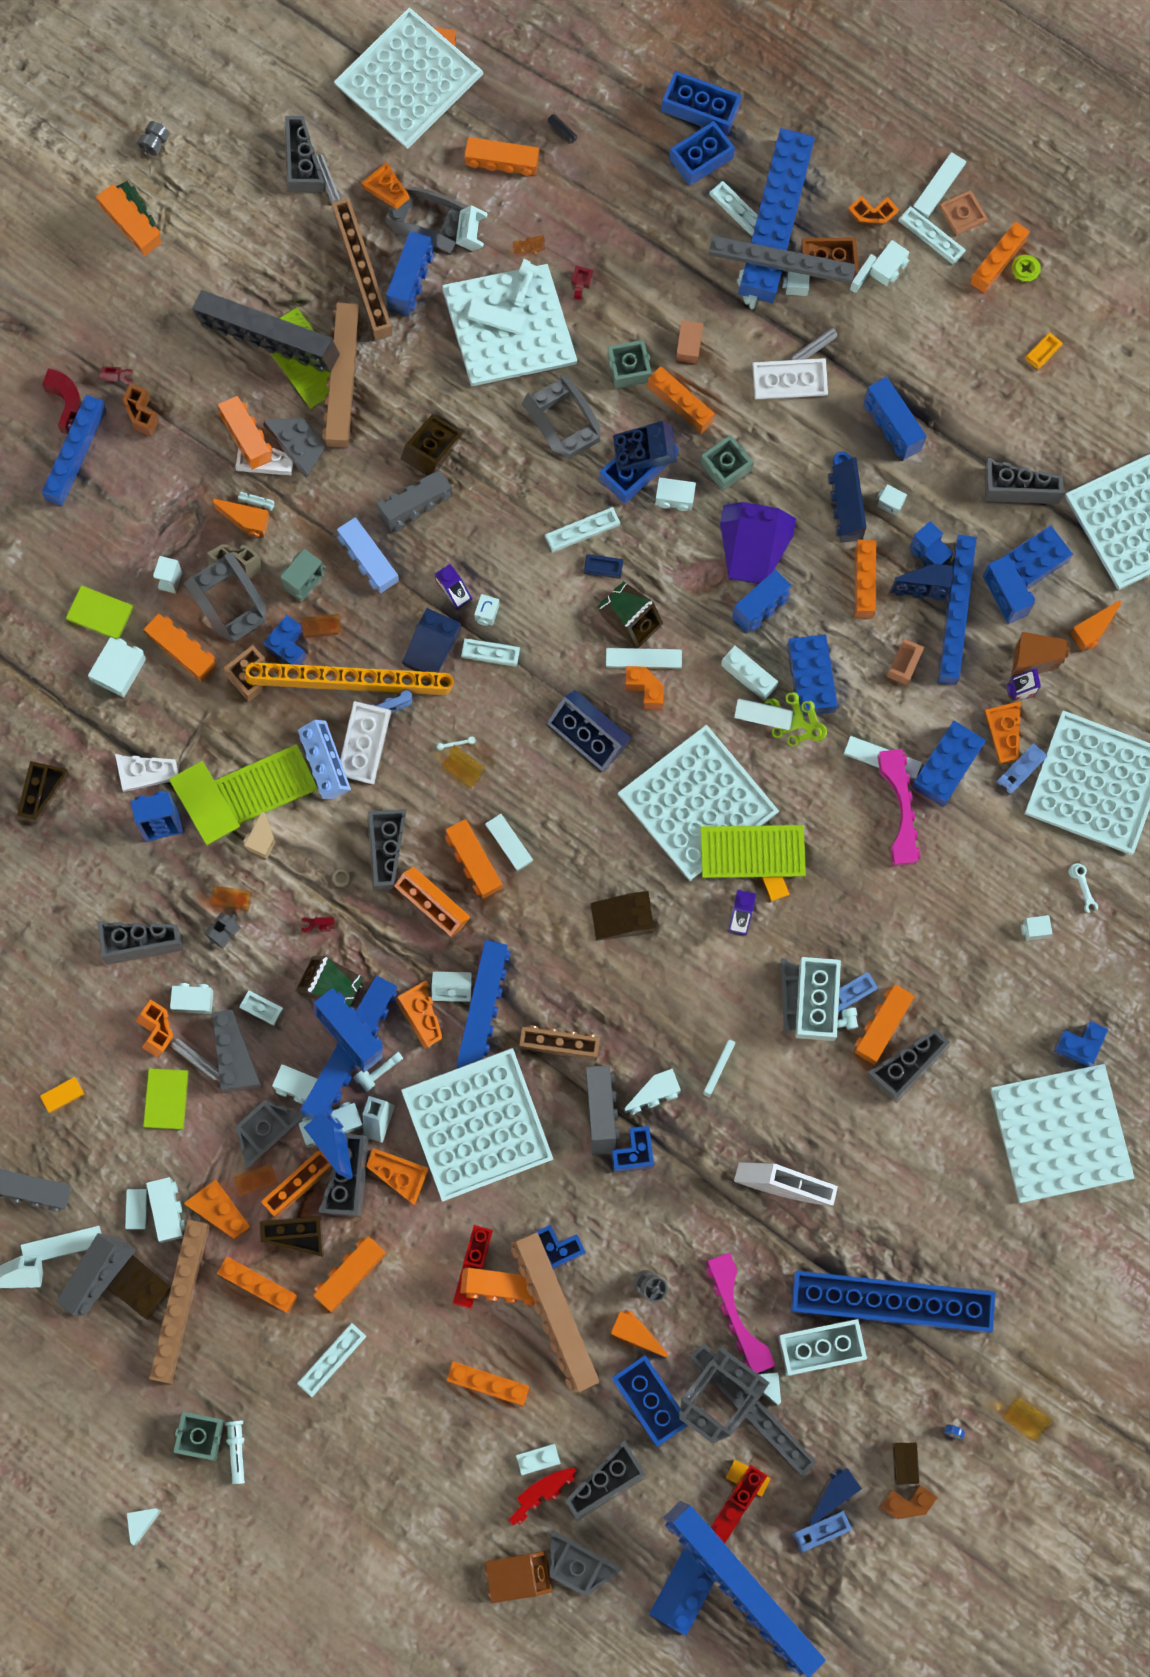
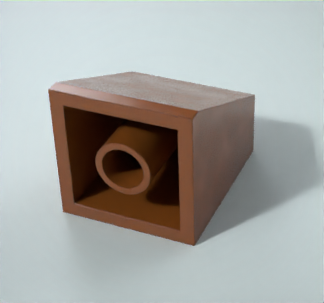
[1011,632,1070,678]
[485,1551,553,1603]

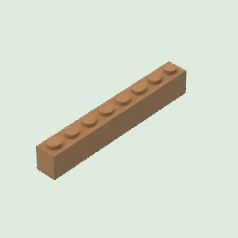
[332,198,393,341]
[322,303,360,448]
[149,1220,210,1384]
[511,1232,600,1393]

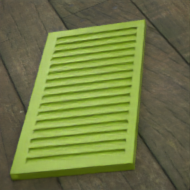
[270,307,331,409]
[214,744,318,825]
[700,825,806,878]

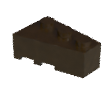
[17,761,68,825]
[260,1215,324,1257]

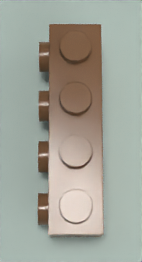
[519,1025,600,1061]

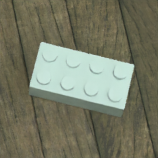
[795,957,841,1041]
[778,1319,867,1377]

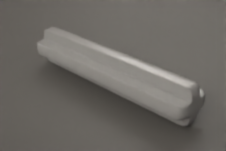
[316,154,340,203]
[790,328,837,360]
[171,1039,219,1081]

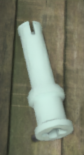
[225,1421,245,1484]

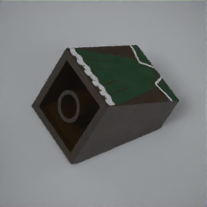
[597,581,663,649]
[295,956,364,1007]

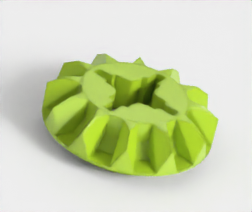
[1011,255,1041,283]

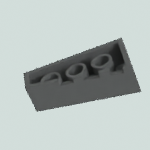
[984,458,1063,504]
[367,809,407,892]
[97,921,183,965]
[212,1010,262,1093]
[867,1029,950,1103]
[586,1065,619,1155]
[318,1134,369,1218]
[0,1169,72,1213]

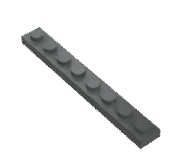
[708,236,855,284]
[689,1343,817,1477]

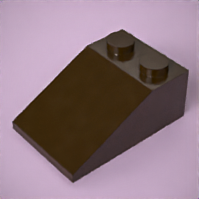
[400,414,463,476]
[590,891,654,941]
[107,1255,171,1320]

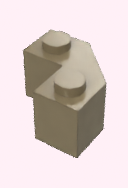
[207,544,261,579]

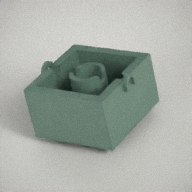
[607,340,652,389]
[700,435,753,492]
[281,549,326,602]
[173,1412,225,1461]

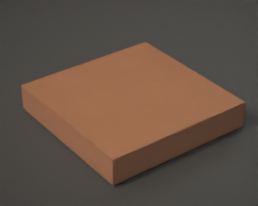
[939,190,988,237]

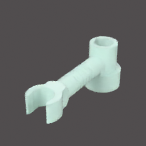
[514,259,540,307]
[1068,863,1098,913]
[837,1008,858,1030]
[353,1052,403,1092]

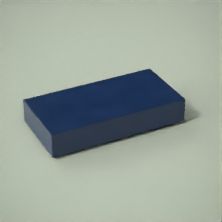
[584,554,623,579]

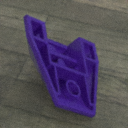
[720,502,796,584]

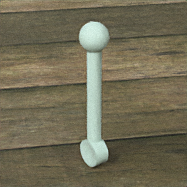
[436,737,475,750]

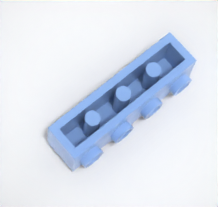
[337,517,399,594]
[298,720,351,799]

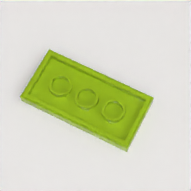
[169,760,240,846]

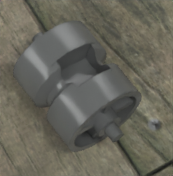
[137,121,170,156]
[204,912,240,949]
[633,1270,668,1303]

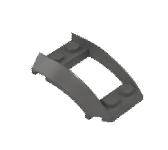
[384,187,469,255]
[522,375,601,459]
[184,552,266,643]
[679,1346,770,1443]

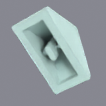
[759,1373,781,1406]
[127,1508,161,1545]

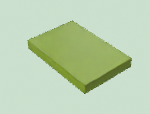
[66,585,134,639]
[143,1068,189,1130]

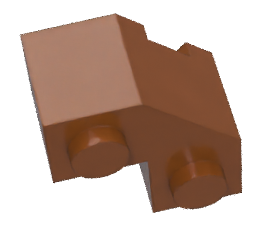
[122,384,159,437]
[878,1485,938,1519]

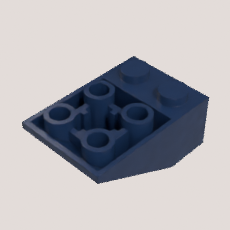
[613,421,677,471]
[890,564,953,601]

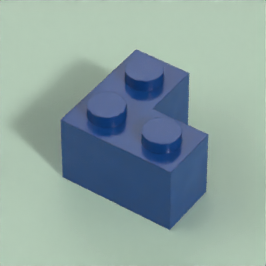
[909,521,954,567]
[263,615,306,665]
[1053,1021,1108,1067]
[612,1126,654,1173]
[534,1225,586,1270]

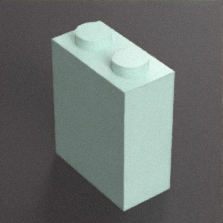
[88,637,146,698]

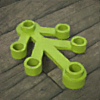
[764,692,827,747]

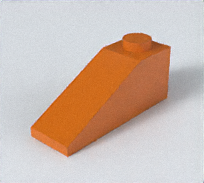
[213,499,270,538]
[1070,600,1122,651]
[610,1310,668,1359]

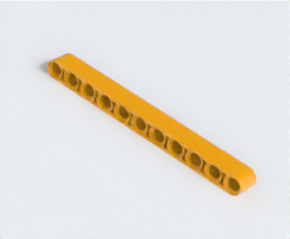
[245,663,454,695]

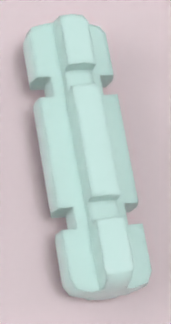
[238,492,274,511]

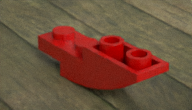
[452,1225,493,1310]
[710,1464,768,1544]
[508,1468,576,1525]

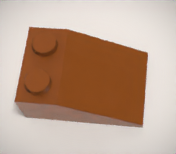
[801,237,859,280]

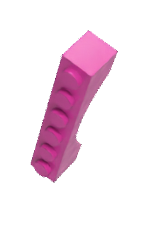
[877,749,920,867]
[705,1252,776,1373]

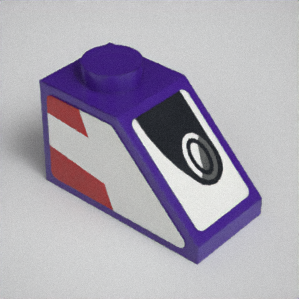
[435,564,472,610]
[1007,669,1041,701]
[728,890,756,936]

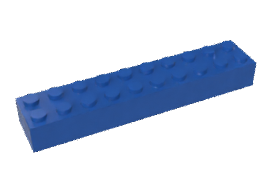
[738,128,815,304]
[790,1271,995,1334]
[663,1501,826,1677]

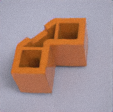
[846,196,899,225]
[625,666,664,710]
[135,999,173,1058]

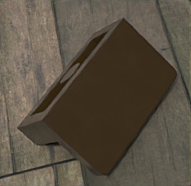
[892,1442,919,1485]

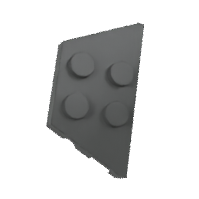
[263,418,326,478]
[780,958,799,1033]
[235,1100,305,1169]
[550,1530,622,1597]

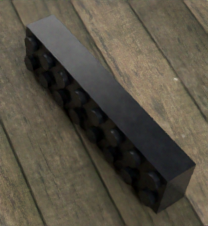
[192,290,340,373]

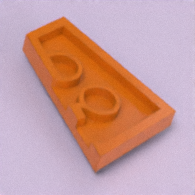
[361,162,410,209]
[984,701,1021,765]
[395,980,443,1049]
[366,1148,429,1206]
[184,1179,251,1239]

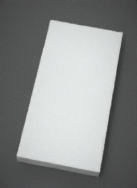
[752,358,828,400]
[340,701,392,784]

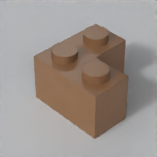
[223,645,266,702]

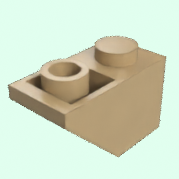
[244,812,276,859]

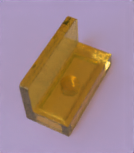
[442,744,485,788]
[1003,1397,1053,1440]

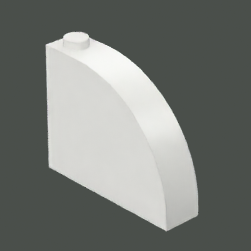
[734,1162,838,1206]

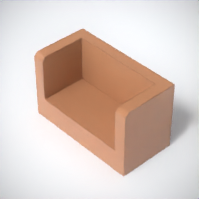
[676,320,703,364]
[887,639,924,685]

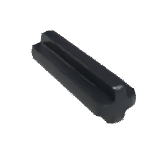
[548,114,577,144]

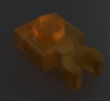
[513,235,545,254]

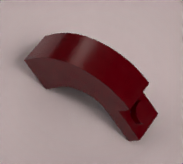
[42,368,82,435]

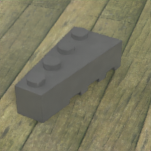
[284,116,324,193]
[377,470,453,533]
[56,1233,136,1316]
[566,1440,646,1521]

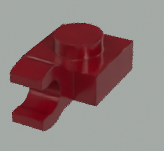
[571,266,593,301]
[99,366,133,385]
[301,917,335,933]

